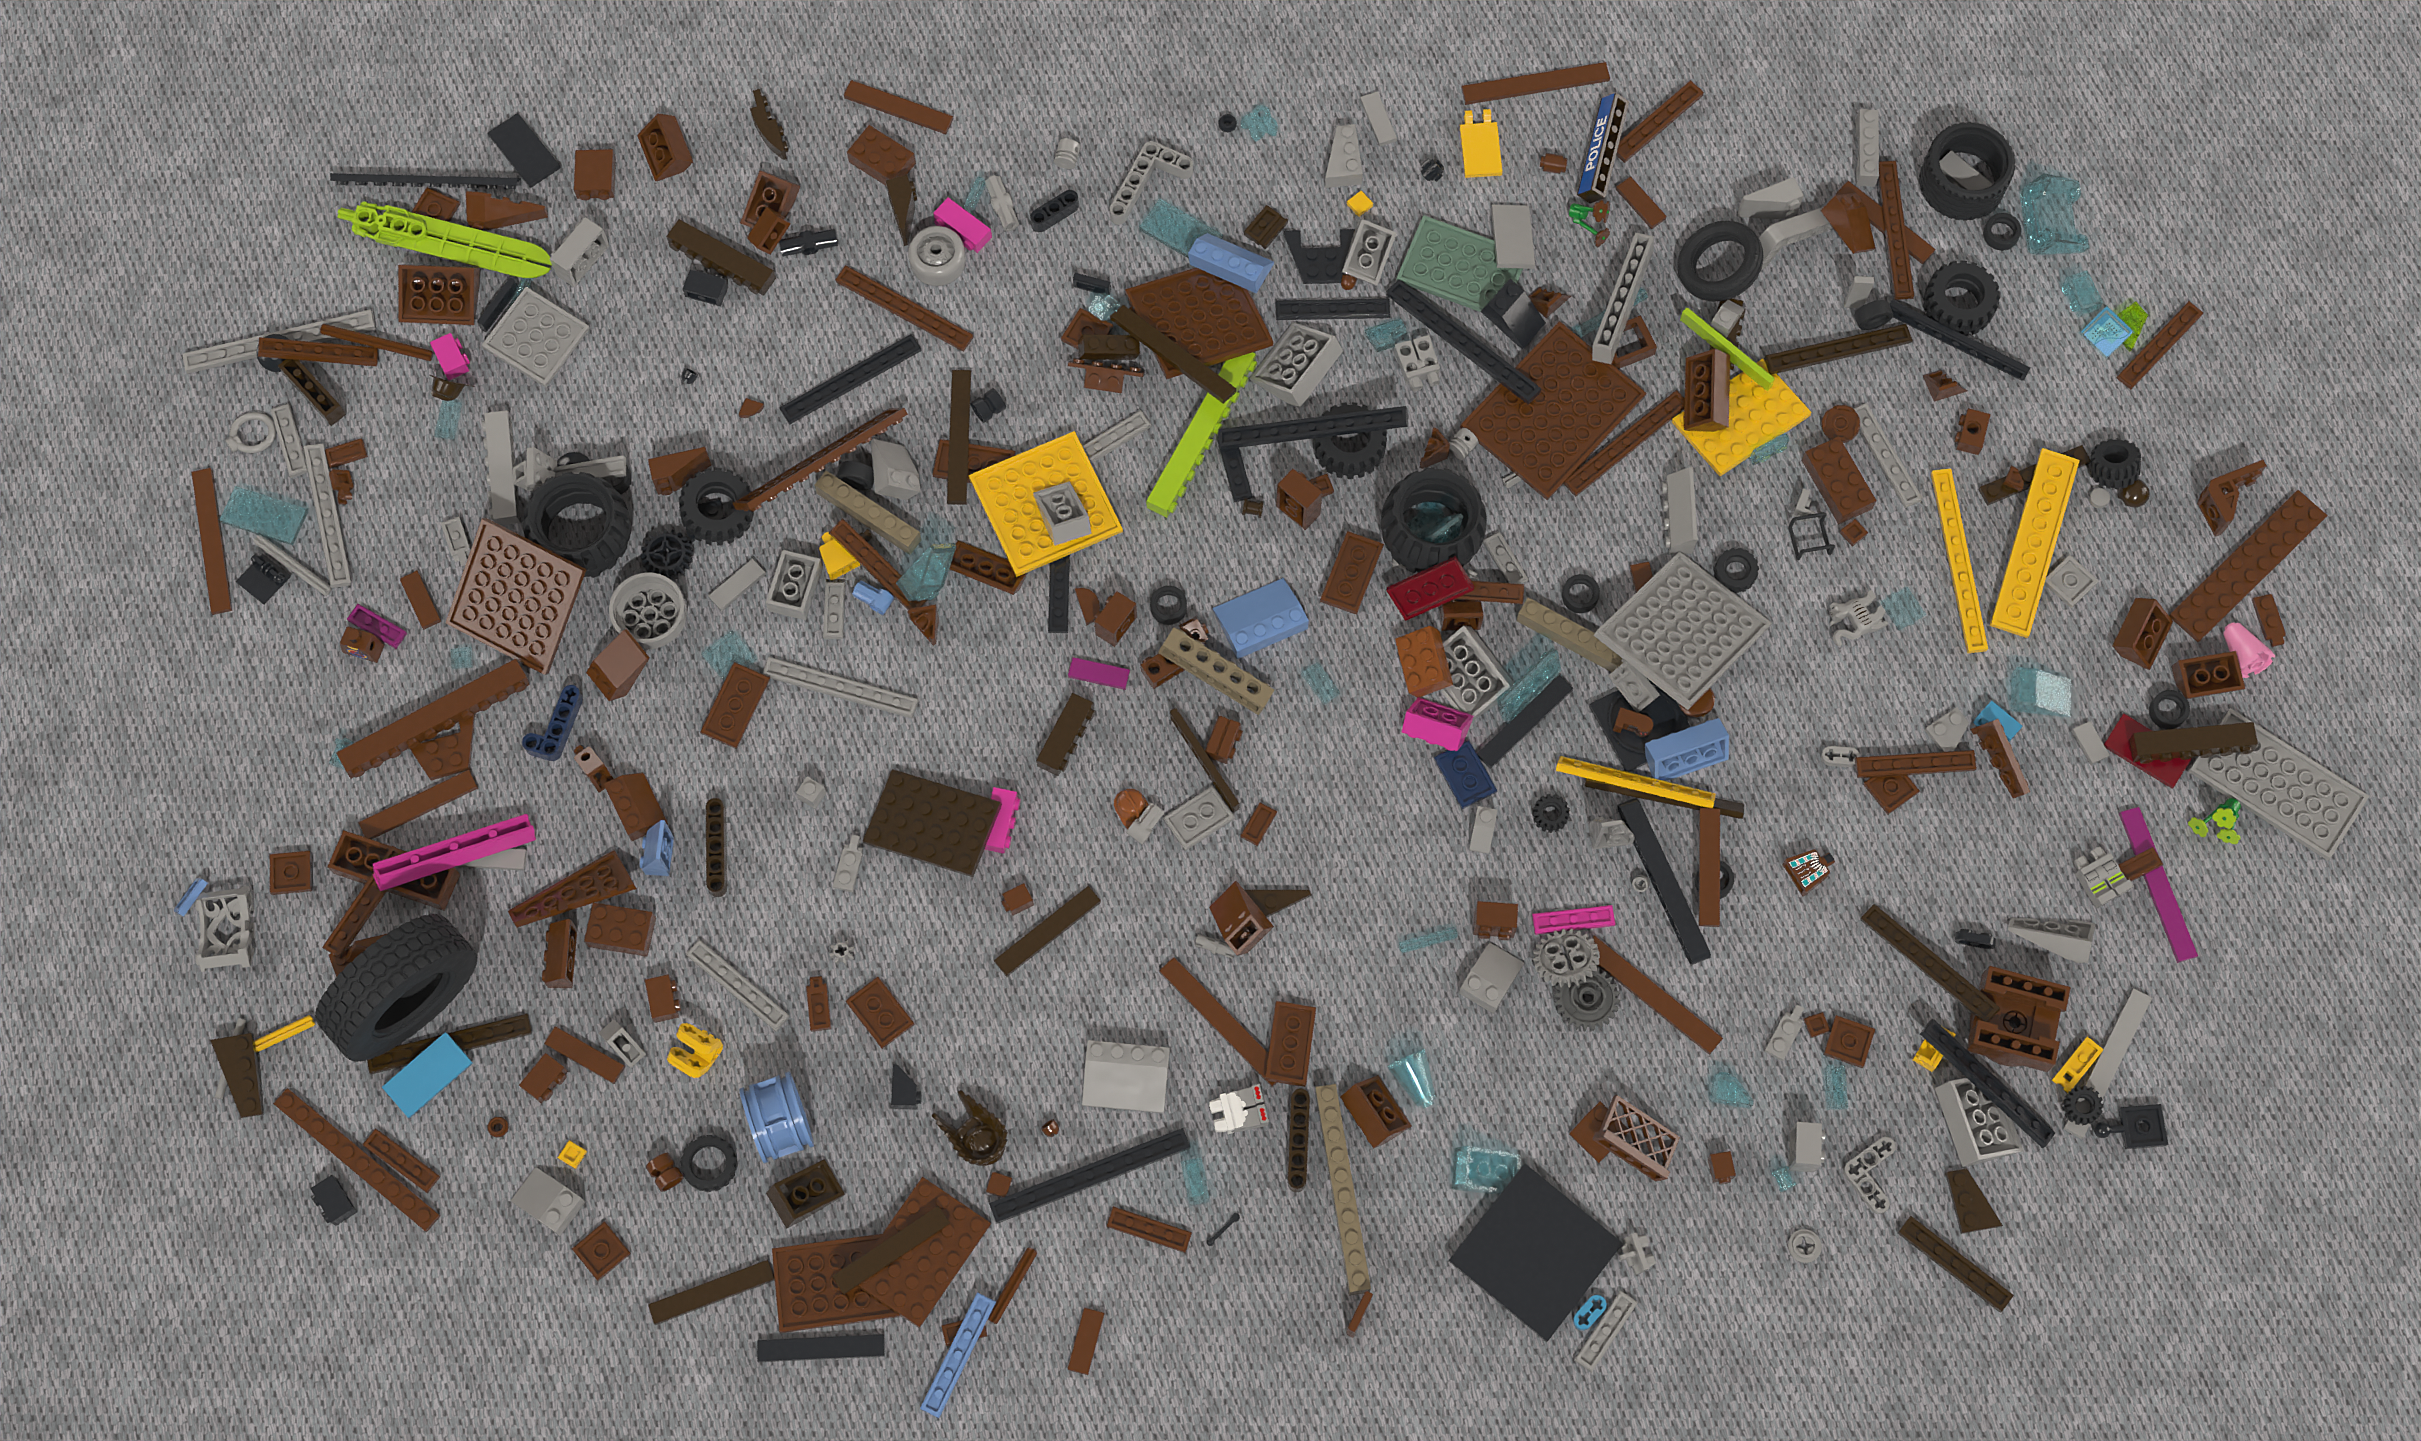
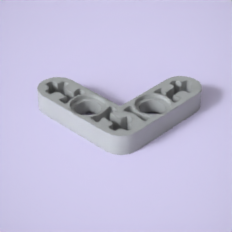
[1843,1137,1896,1214]

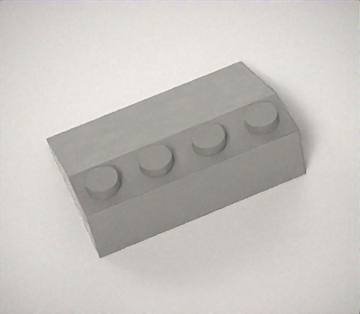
[1250,322,1343,408]
[1441,626,1518,721]
[1082,1040,1170,1113]
[1935,1073,2023,1167]

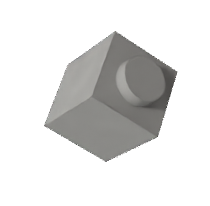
[796,777,826,809]

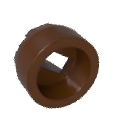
[1341,275,1357,290]
[1041,1119,1059,1137]

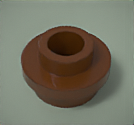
[487,1117,509,1138]

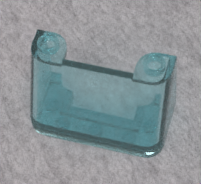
[2021,173,2089,255]

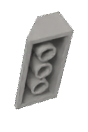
[1661,467,1698,554]

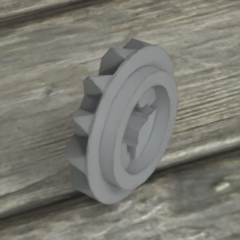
[1788,1229,1822,1263]

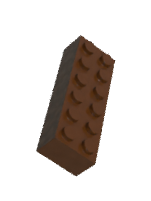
[327,830,460,911]

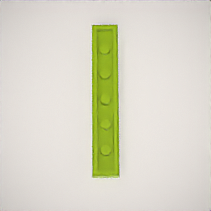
[1680,308,1775,392]

